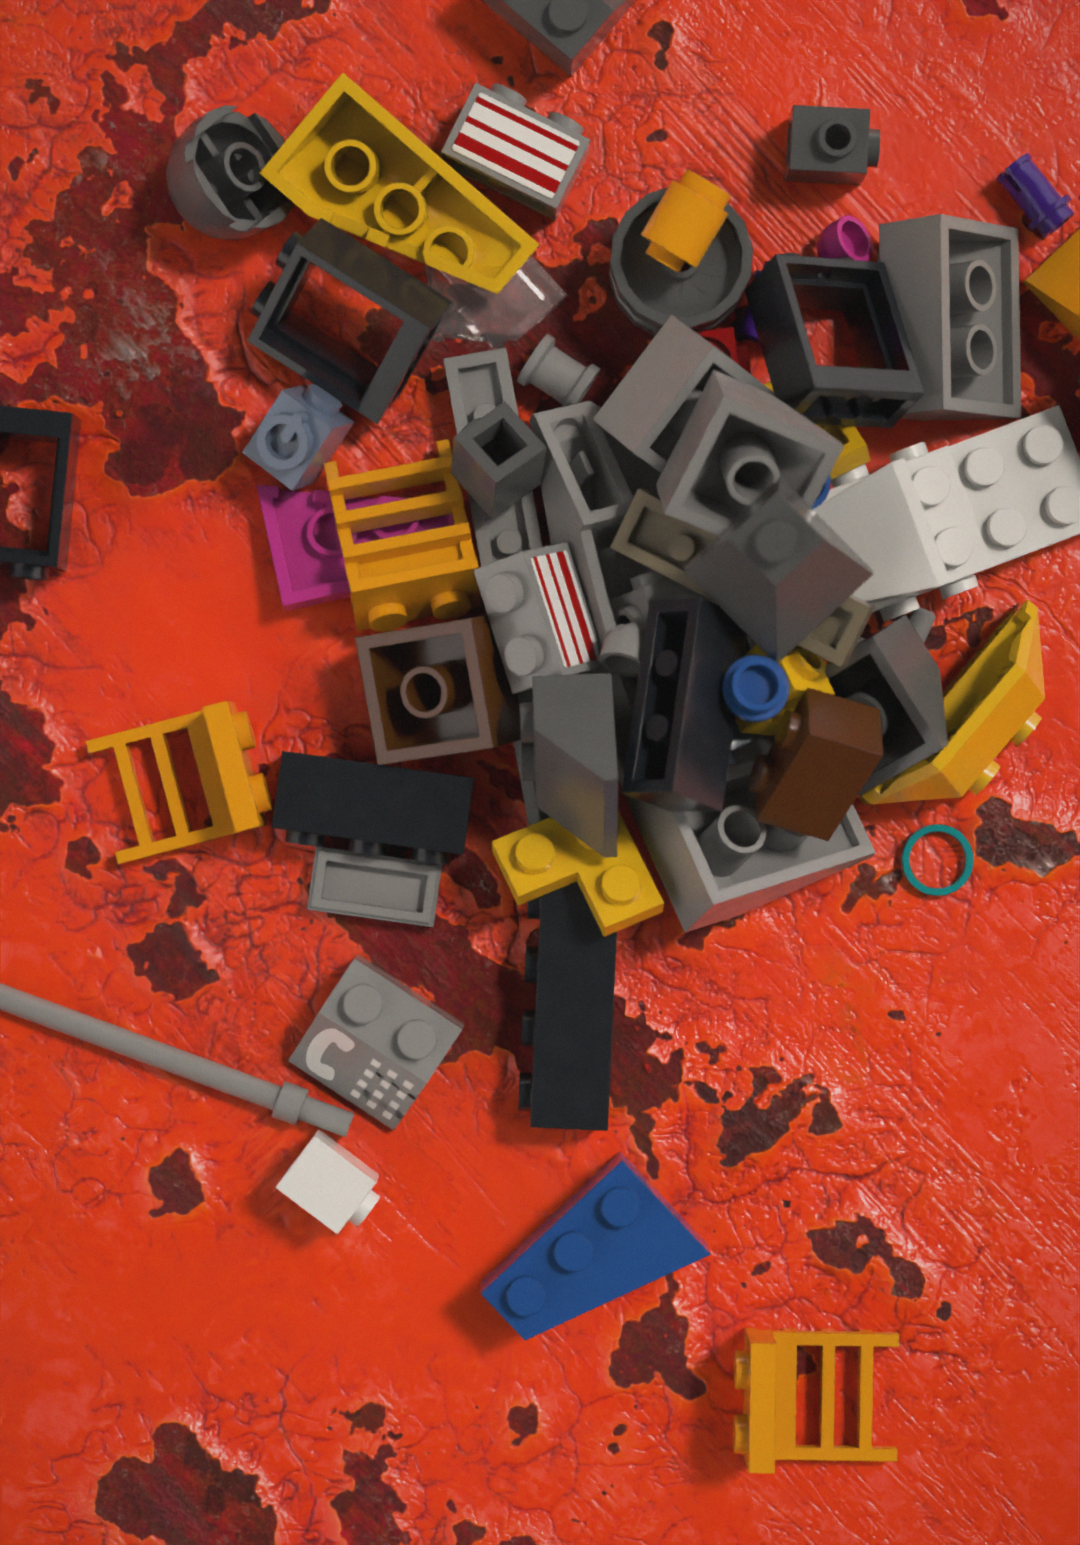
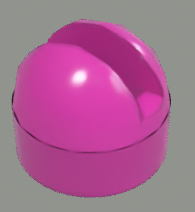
[816,215,873,261]

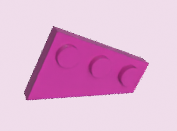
[257,485,454,611]

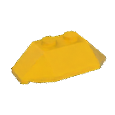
[857,600,1045,804]

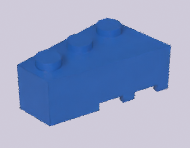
[481,1152,711,1340]

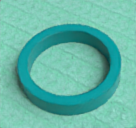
[901,824,974,896]

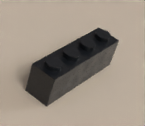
[518,882,617,1131]

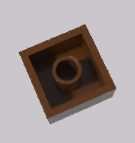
[355,615,521,765]

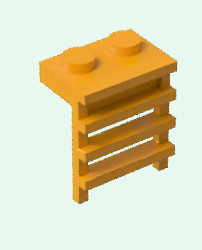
[324,439,482,632]
[85,701,273,864]
[733,1327,899,1474]

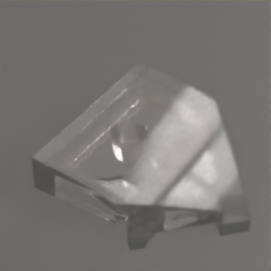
[424,255,567,349]

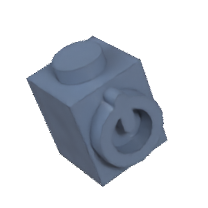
[242,384,354,491]

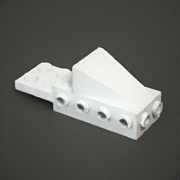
[744,405,1080,654]

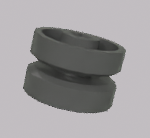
[609,187,753,336]

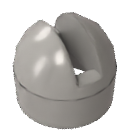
[599,623,645,677]

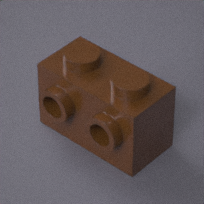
[749,687,883,841]

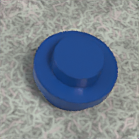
[722,655,789,722]

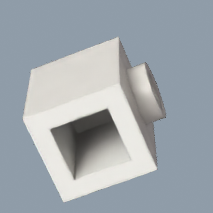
[275,1129,381,1234]

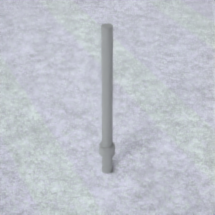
[0,983,355,1137]

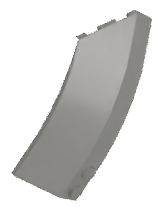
[529,401,876,933]

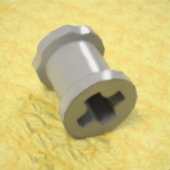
[516,333,601,407]

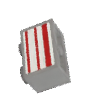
[441,83,591,221]
[473,542,603,694]

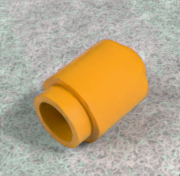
[640,169,731,273]

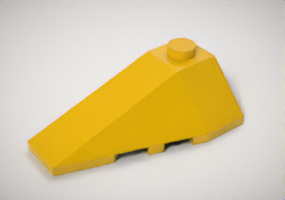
[259,73,540,294]

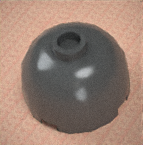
[166,105,294,241]

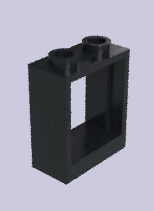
[247,218,452,424]
[745,253,925,428]
[0,406,81,581]

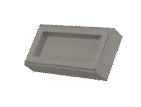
[307,846,443,927]

